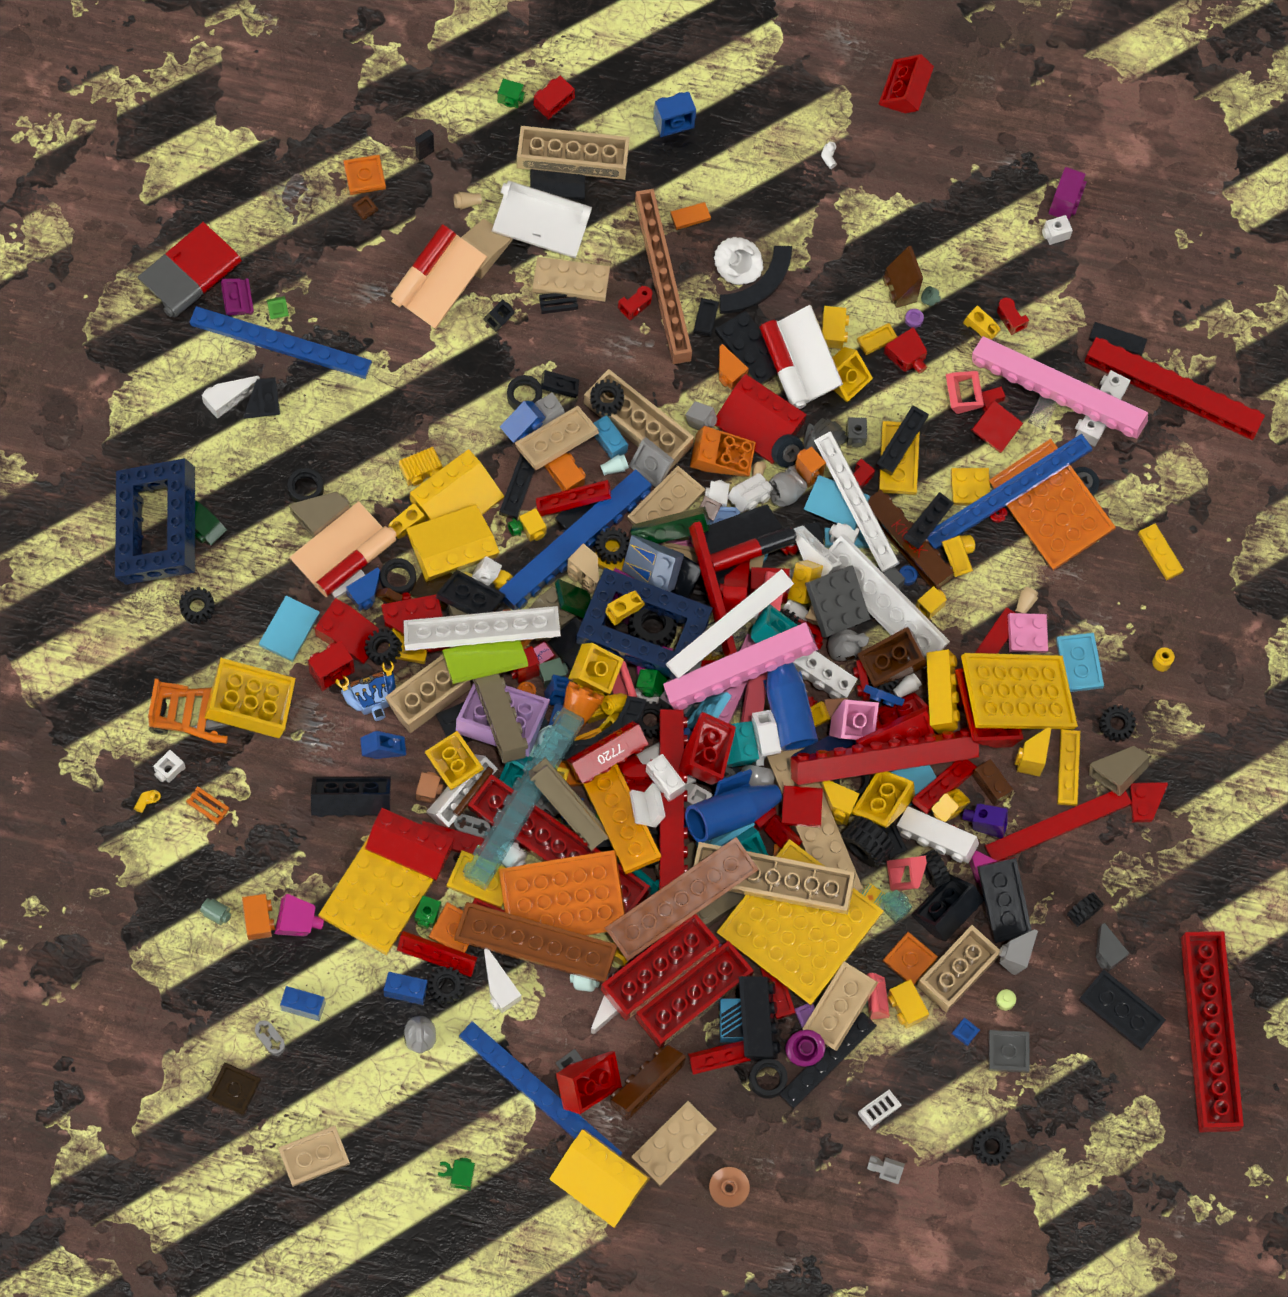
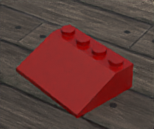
[714,374,807,464]
[955,669,1024,748]

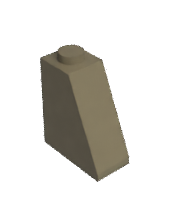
[289,491,350,538]
[1089,746,1150,796]

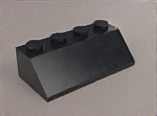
[311,776,391,817]
[739,976,780,1061]

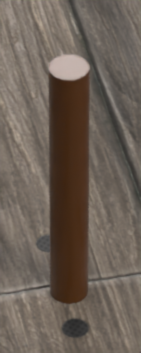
[453,766,494,817]

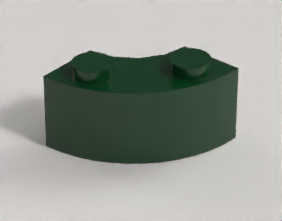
[195,500,227,545]

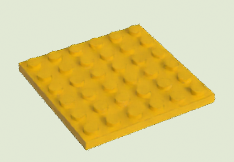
[717,839,884,1005]

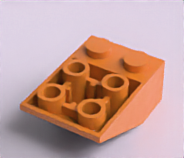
[690,426,756,477]

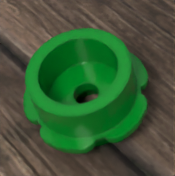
[507,518,523,537]

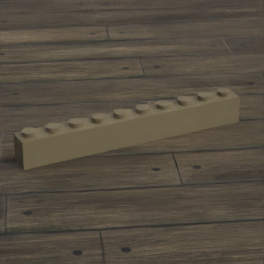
[448,604,528,763]

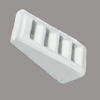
[858,1090,902,1129]

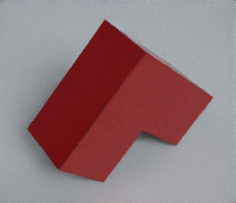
[982,387,1006,412]

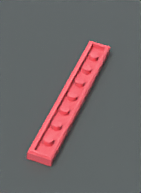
[741,571,783,722]

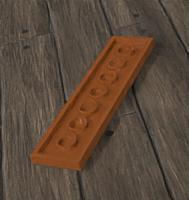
[605,837,759,961]
[454,902,618,983]

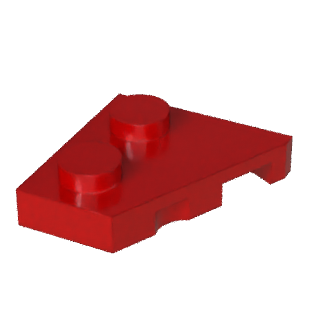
[1129,783,1168,822]

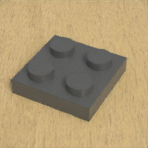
[989,1030,1030,1073]

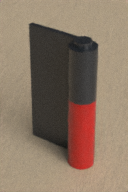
[688,504,797,573]

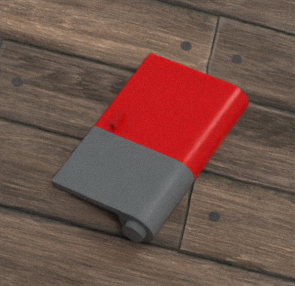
[138,222,242,318]

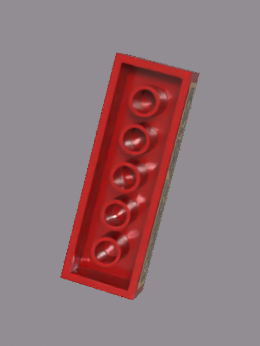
[601,914,720,1021]
[635,940,754,1048]

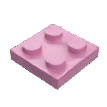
[1008,613,1048,653]

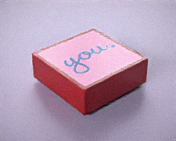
[533,641,556,664]

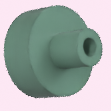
[921,286,941,306]

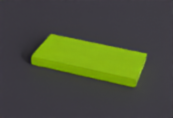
[443,640,528,684]

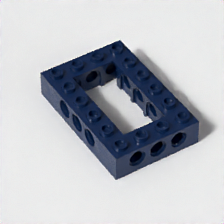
[115,458,195,585]
[576,568,713,679]

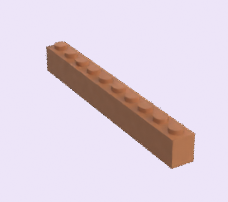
[635,189,692,364]

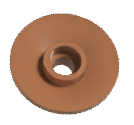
[709,1167,750,1208]

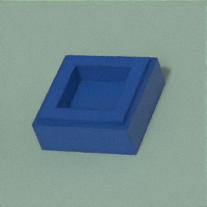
[952,1017,980,1046]

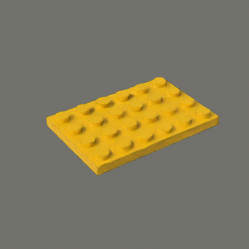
[961,653,1078,729]
[318,837,434,955]

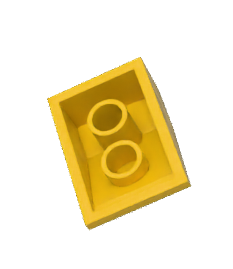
[425,731,484,790]
[852,771,915,828]

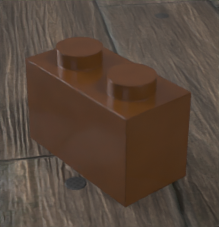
[972,759,1013,806]

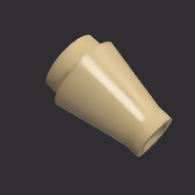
[454,192,482,210]
[1015,587,1038,614]

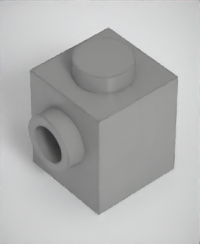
[685,401,717,430]

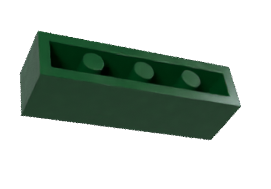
[630,506,710,544]

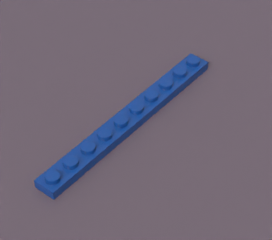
[190,306,372,379]
[927,434,1092,549]
[459,1021,622,1156]

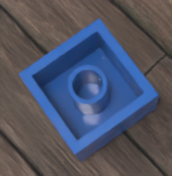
[653,91,696,137]

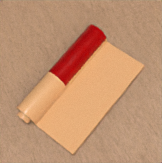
[390,224,487,329]
[289,501,396,597]

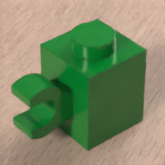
[438,1158,475,1191]

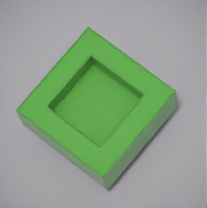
[267,296,289,319]

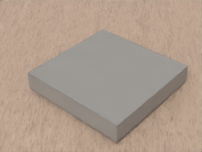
[629,437,675,488]

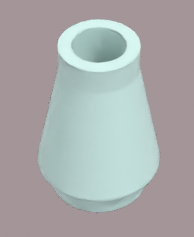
[600,454,629,476]

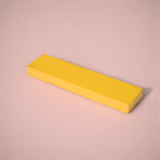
[1057,729,1080,806]

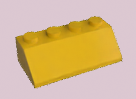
[926,649,960,734]

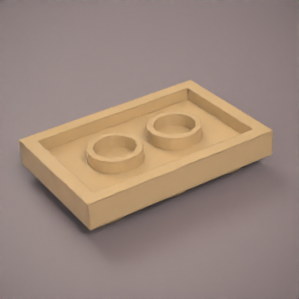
[278,1126,350,1187]

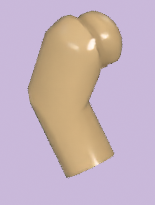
[752,461,767,481]

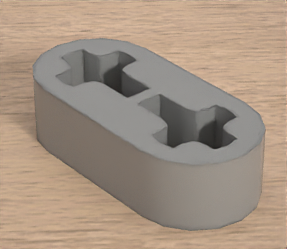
[454,814,490,838]
[255,1020,285,1056]

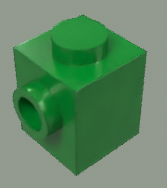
[497,78,526,108]
[636,669,667,697]
[415,896,442,929]

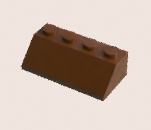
[610,1045,686,1121]

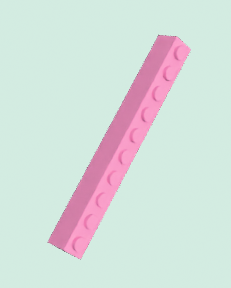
[972,336,1148,439]

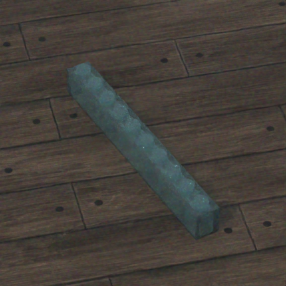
[463,707,584,890]

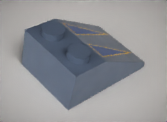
[622,535,684,592]

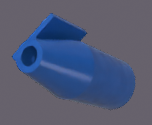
[763,662,818,751]
[685,769,782,843]

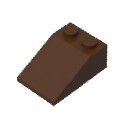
[883,246,923,308]
[857,627,927,687]

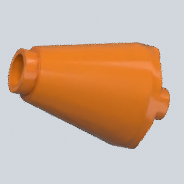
[560,681,605,738]

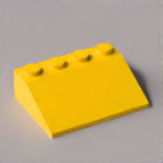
[410,449,505,521]
[406,504,500,582]
[205,658,296,739]
[550,1129,650,1228]

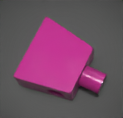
[274,894,324,936]

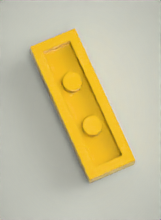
[1138,523,1184,581]

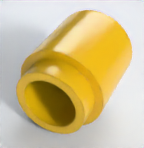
[1152,648,1175,672]
[601,693,627,715]

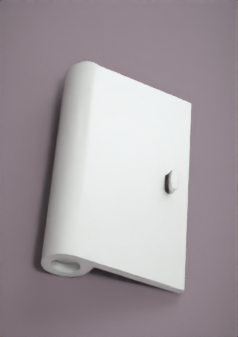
[492,180,592,259]

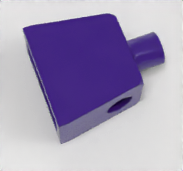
[962,804,1008,839]

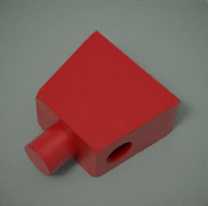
[884,327,927,374]

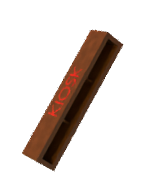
[868,490,954,590]

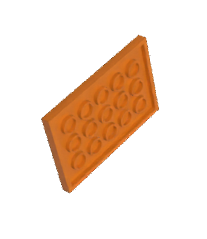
[989,439,1116,571]
[499,850,625,936]

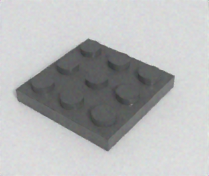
[805,565,870,637]

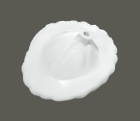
[714,237,763,285]

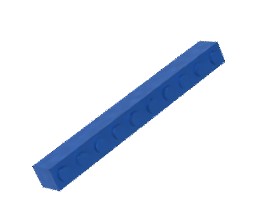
[498,469,651,610]

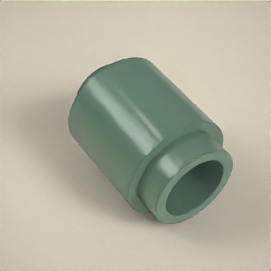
[200,898,231,925]

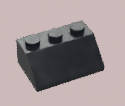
[911,874,984,942]

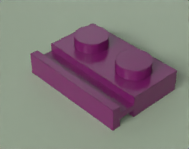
[221,278,254,315]

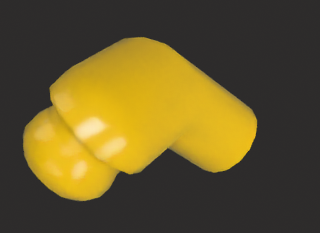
[134,790,161,813]

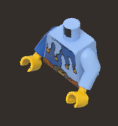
[336,661,396,721]

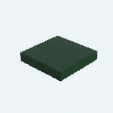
[555,579,591,619]

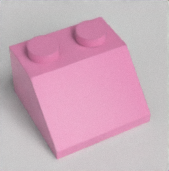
[829,699,879,740]

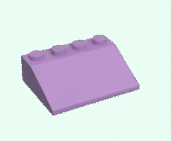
[456,683,550,757]

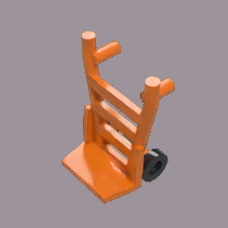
[148,679,228,744]

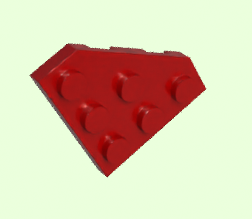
[381,594,449,653]

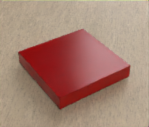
[971,401,1023,453]
[781,785,823,828]

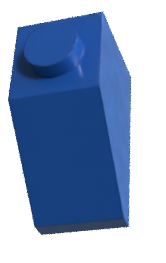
[346,567,380,611]
[360,731,406,759]

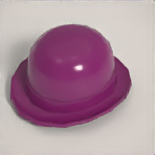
[786,1029,825,1067]

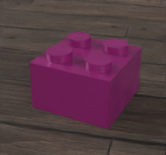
[1049,167,1087,221]

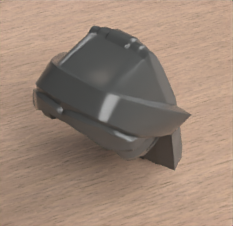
[803,418,847,460]

